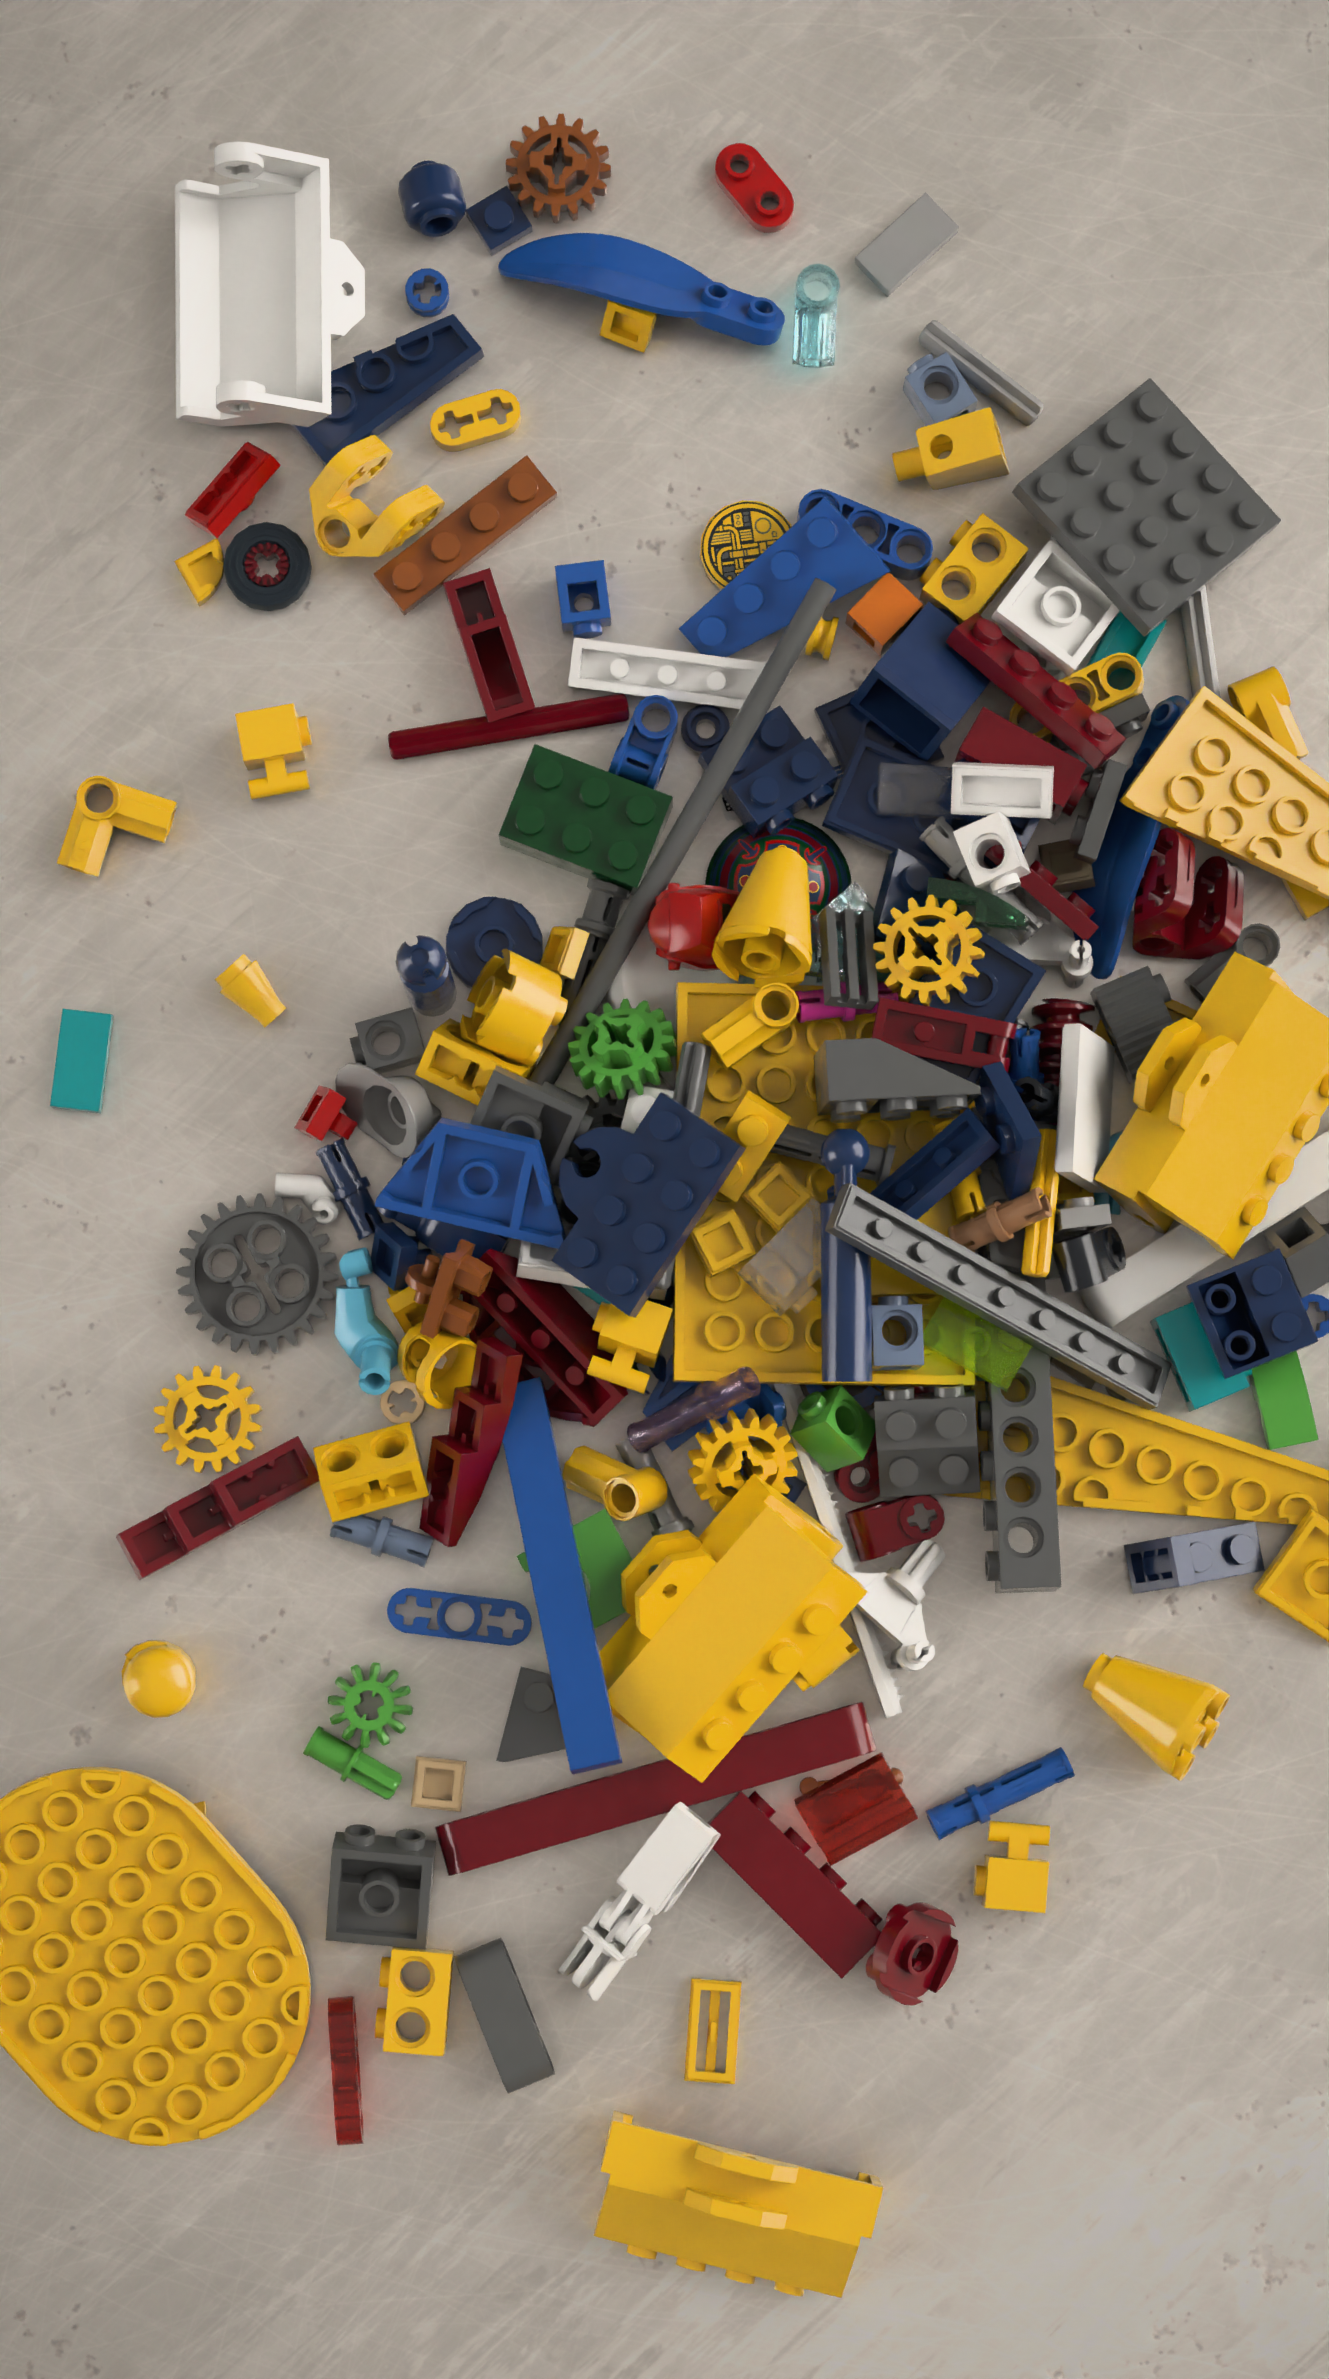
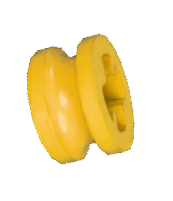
[805,616,839,661]

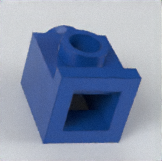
[555,560,611,639]

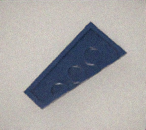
[292,314,485,466]

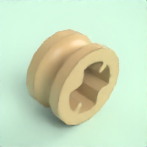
[380,1380,426,1424]

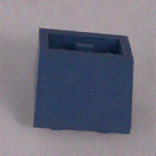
[1186,1248,1318,1379]

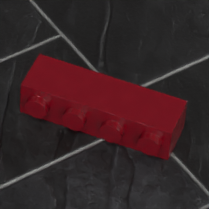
[708,1791,883,1979]

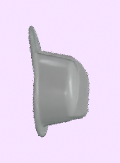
[335,1063,442,1158]

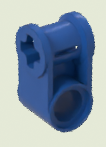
[608,695,679,790]

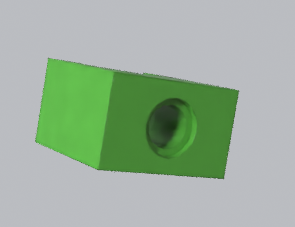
[517,1509,633,1629]

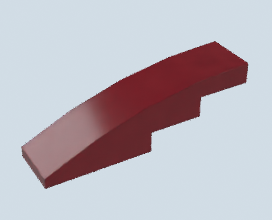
[419,1337,523,1547]
[116,1436,319,1581]

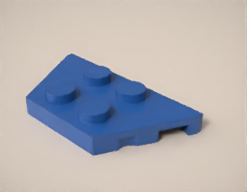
[375,1117,566,1249]

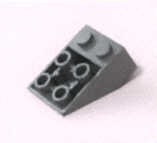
[814,1038,981,1123]

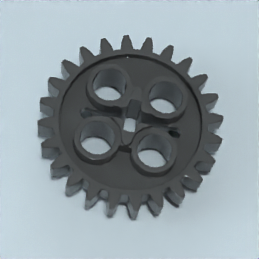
[176,1193,339,1355]

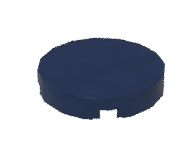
[446,897,543,989]

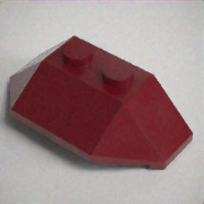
[460,1248,628,1427]

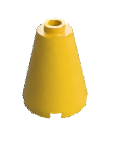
[712,847,812,989]

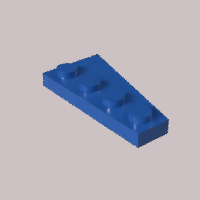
[679,497,891,657]

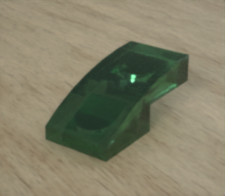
[927,877,1029,931]

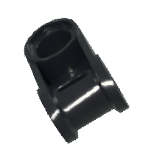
[1052,1227,1126,1293]

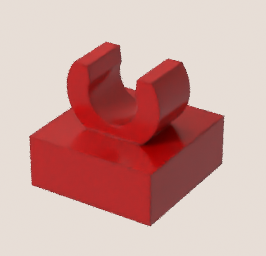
[294,1086,358,1141]

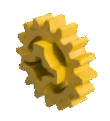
[873,895,985,1006]
[154,1365,263,1473]
[688,1408,798,1513]

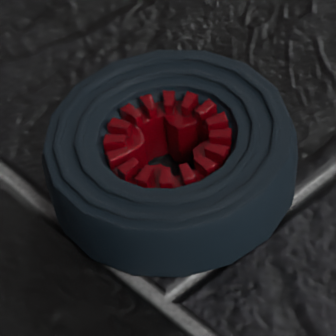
[223,522,312,611]

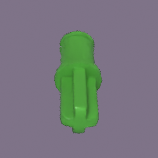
[303,1726,402,1800]

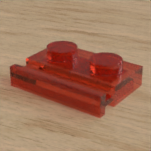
[794,1752,918,1866]

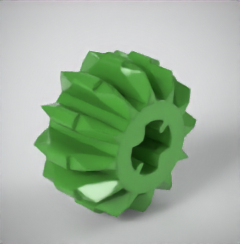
[328,1662,413,1748]

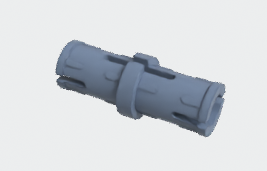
[330,1514,434,1568]

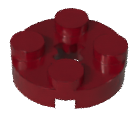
[866,1902,958,2006]

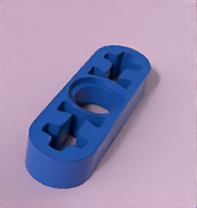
[387,1588,532,1646]

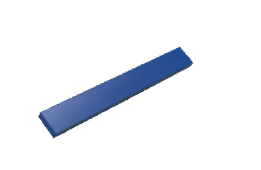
[502,1377,623,1775]

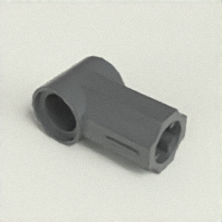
[1184,923,1280,1005]

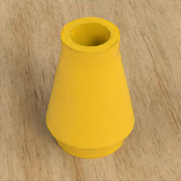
[215,954,286,1028]

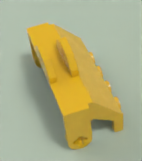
[1094,951,1329,1259]
[599,1473,868,1783]
[594,2111,883,2298]

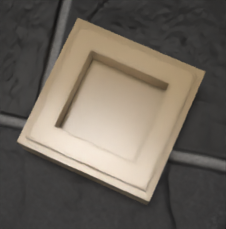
[411,1756,467,1812]

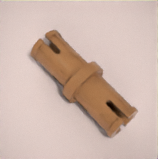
[948,1187,1052,1251]

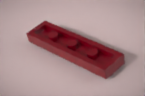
[946,613,1126,769]

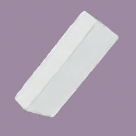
[951,762,1054,819]

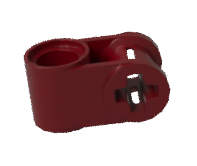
[845,1495,945,1562]

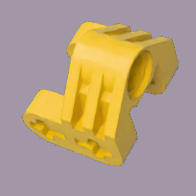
[309,435,445,557]

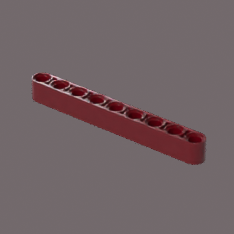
[435,1701,877,1876]

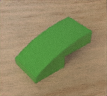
[1249,1351,1319,1450]

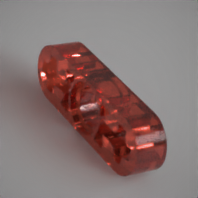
[328,1996,364,2146]

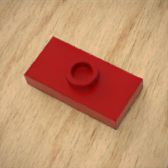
[184,441,281,539]

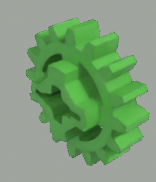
[568,999,677,1100]

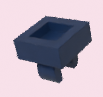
[371,1222,432,1291]

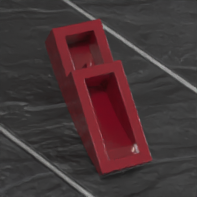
[443,568,535,723]

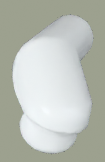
[275,1173,341,1225]

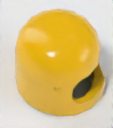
[397,1321,477,1409]
[122,1640,196,1718]

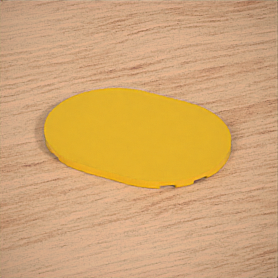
[0,1767,311,2146]

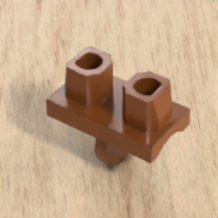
[405,1239,493,1339]

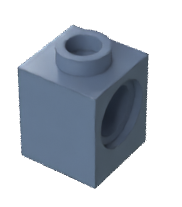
[903,352,978,426]
[872,1296,924,1371]

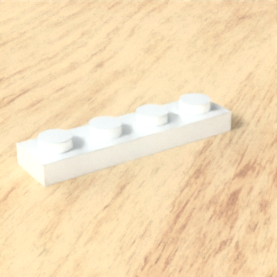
[568,637,766,709]

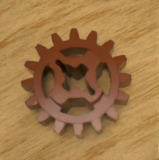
[506,114,611,223]

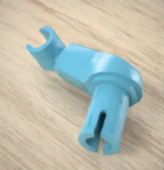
[334,1247,398,1395]

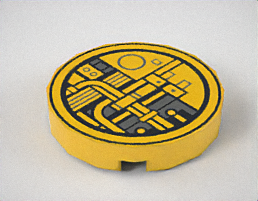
[700,500,792,589]

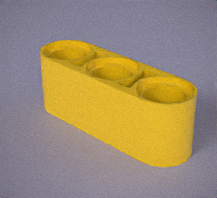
[1009,653,1144,743]

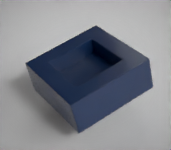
[466,185,533,256]

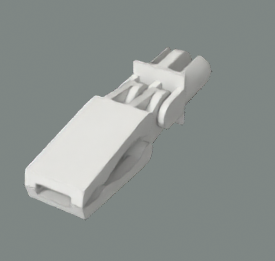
[558,1802,721,2002]

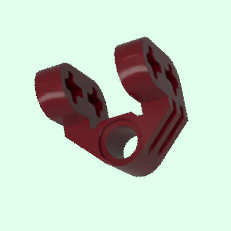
[1132,828,1244,960]

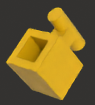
[235,703,312,800]
[587,1300,673,1394]
[973,1821,1050,1913]

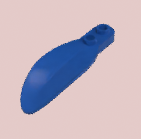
[498,233,785,346]
[1072,695,1189,980]

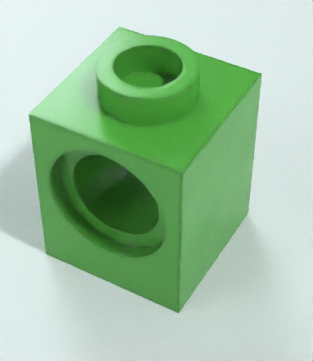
[790,1385,876,1473]

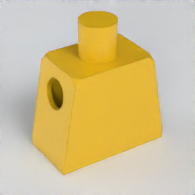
[892,407,1009,490]

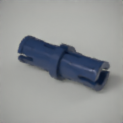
[315,1138,385,1241]

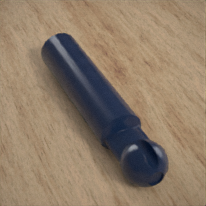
[395,935,457,1017]
[820,1129,872,1382]

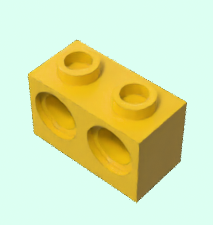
[919,513,1029,624]
[415,1018,537,1106]
[313,1421,429,1523]
[375,1947,454,2056]

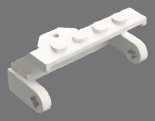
[175,142,365,427]

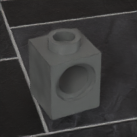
[349,1007,425,1074]

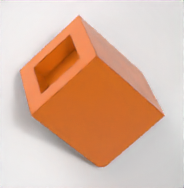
[845,573,924,656]

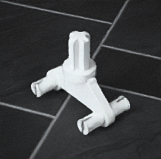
[987,866,1093,988]
[848,1539,945,1671]

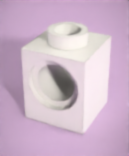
[953,811,1031,895]

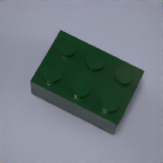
[499,744,673,896]

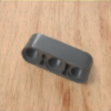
[454,1938,555,2094]

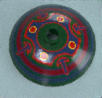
[705,818,852,954]

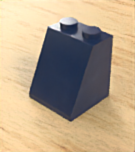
[849,602,991,762]

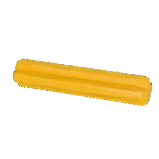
[1021,1129,1060,1278]

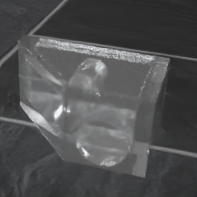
[737,1197,821,1316]

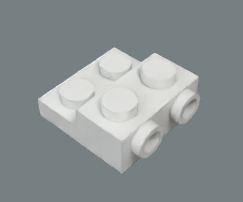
[991,540,1120,677]

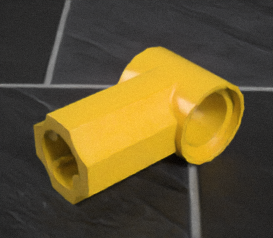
[1227,666,1309,760]
[700,982,799,1070]
[562,1446,668,1521]

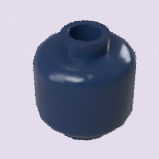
[398,160,466,237]

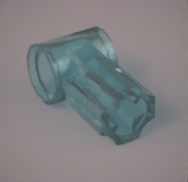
[792,264,840,368]

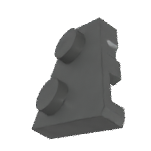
[1069,759,1128,864]
[496,1667,566,1762]

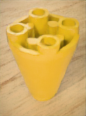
[1083,1653,1230,1781]

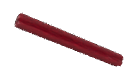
[388,693,630,760]

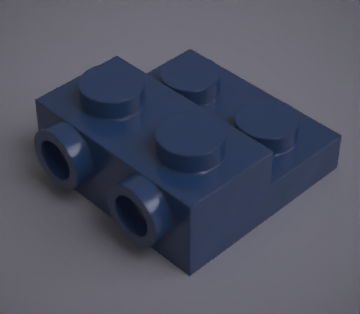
[698,705,839,839]

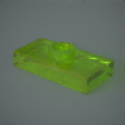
[923,1297,1032,1392]

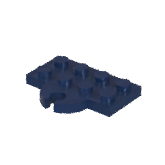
[551,1092,746,1318]

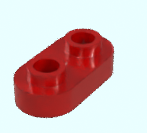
[715,143,794,233]

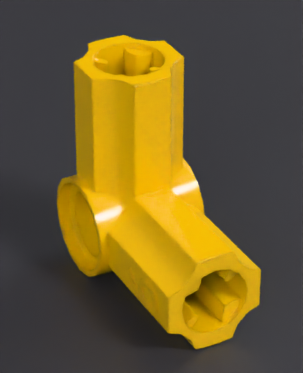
[57,776,178,877]

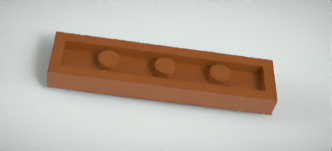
[373,455,557,616]

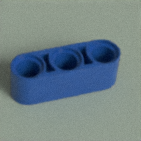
[797,489,933,581]

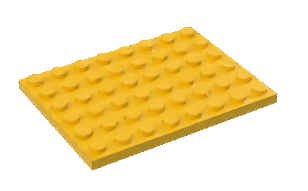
[673,982,975,1387]

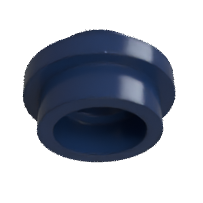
[681,705,730,754]

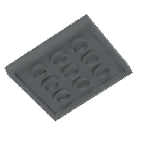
[1012,378,1281,637]

